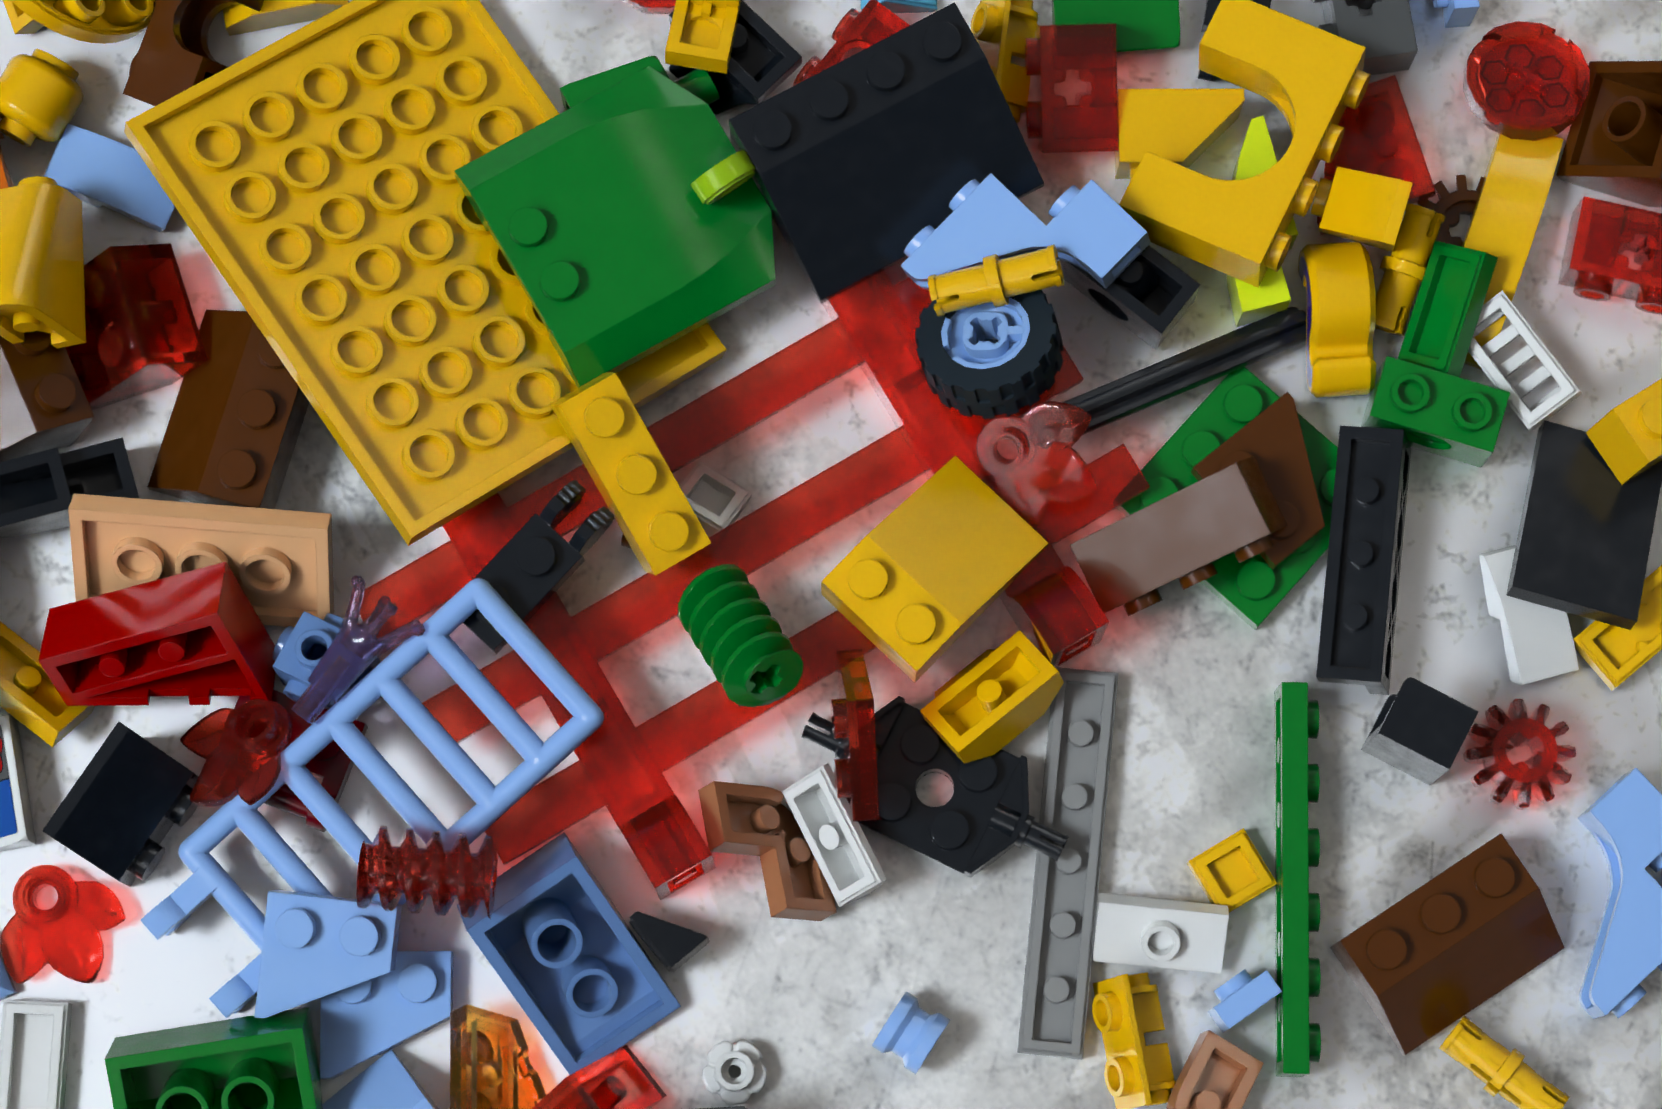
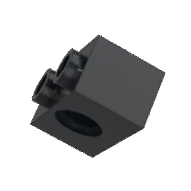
[1059,245,1201,349]

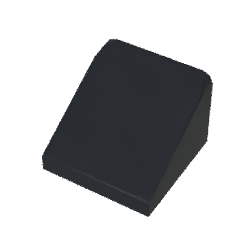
[629,911,710,972]

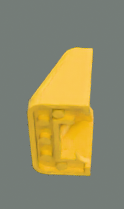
[0,176,86,349]

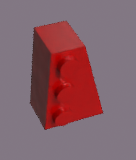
[38,562,276,706]

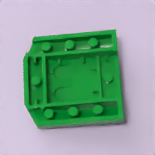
[454,66,776,388]

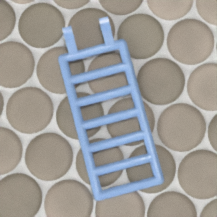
[140,578,604,1018]

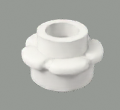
[702,1040,767,1105]

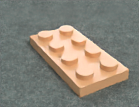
[68,493,334,627]

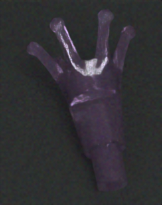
[291,575,425,725]

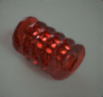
[356,826,498,920]

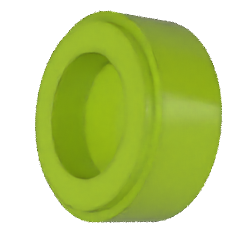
[690,149,755,205]

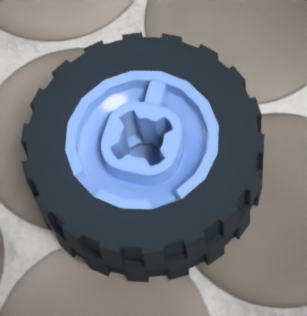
[915,290,1064,419]

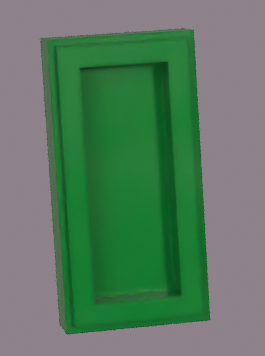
[1398,241,1498,377]

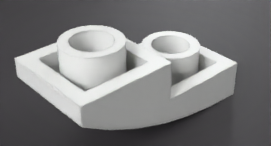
[1479,545,1579,685]

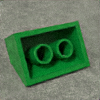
[105,1007,323,1109]

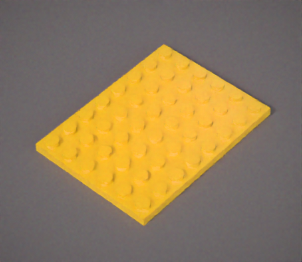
[124,0,727,546]

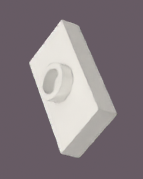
[1092,893,1229,974]

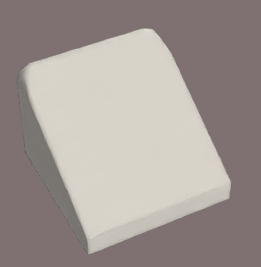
[679,461,752,558]

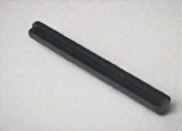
[1028,307,1306,450]

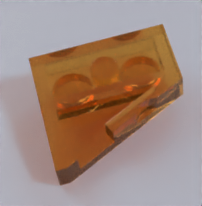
[450,1004,547,1109]

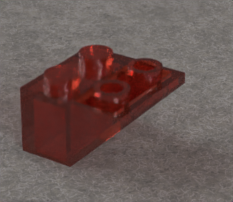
[65,243,208,410]

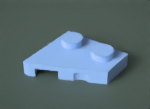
[254,890,402,1018]
[320,951,453,1079]

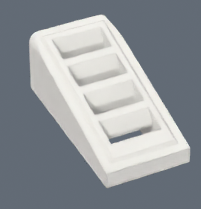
[1468,290,1582,431]

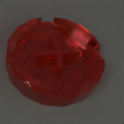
[1463,21,1590,141]

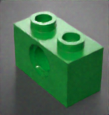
[1361,356,1510,468]

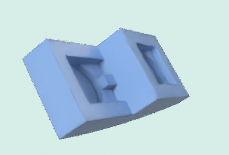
[43,124,175,232]

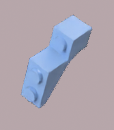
[900,173,1151,290]
[1578,768,1662,1019]

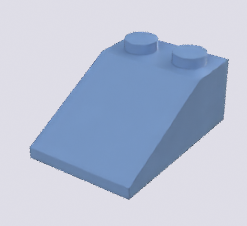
[457,832,681,1079]

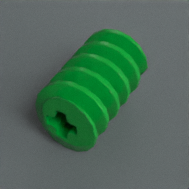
[678,564,804,707]

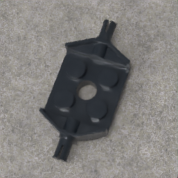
[801,696,1069,877]

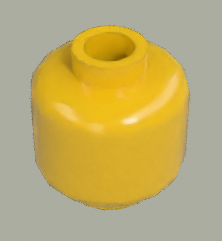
[0,49,84,147]

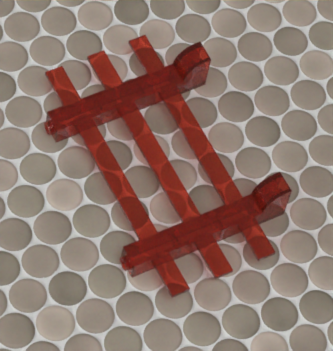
[350,271,1150,900]

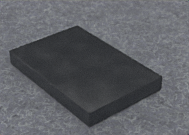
[1506,420,1662,630]

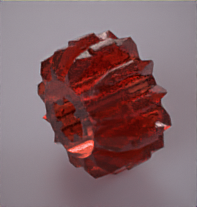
[1463,699,1576,810]

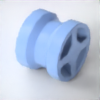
[872,991,950,1075]

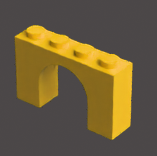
[1119,0,1371,288]

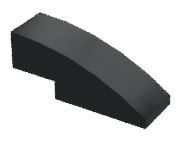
[0,437,139,538]

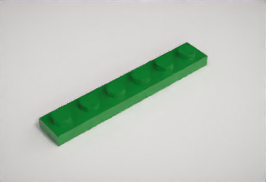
[1274,682,1321,1077]

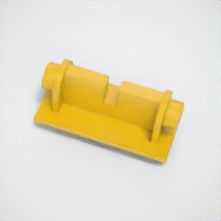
[970,0,1038,123]
[1092,972,1176,1109]

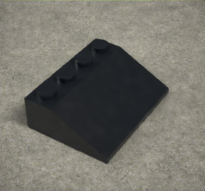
[729,2,1044,303]

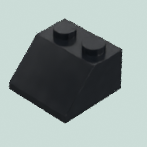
[42,721,204,887]

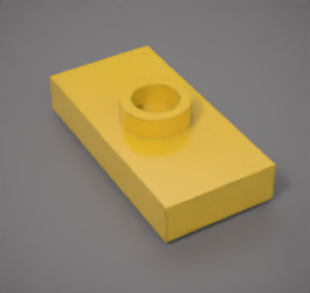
[1573,565,1662,691]

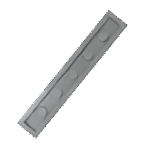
[1017,667,1119,1060]

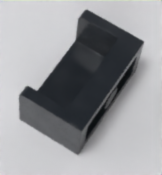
[1361,677,1479,785]

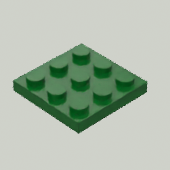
[1112,367,1338,630]

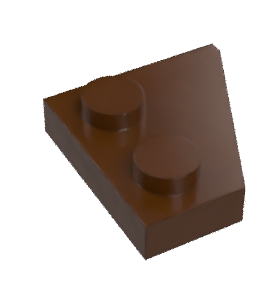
[1191,392,1325,570]

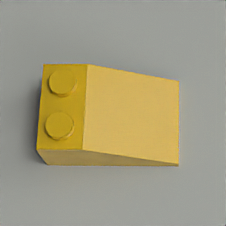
[821,455,1049,683]

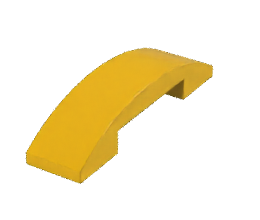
[1462,119,1564,370]

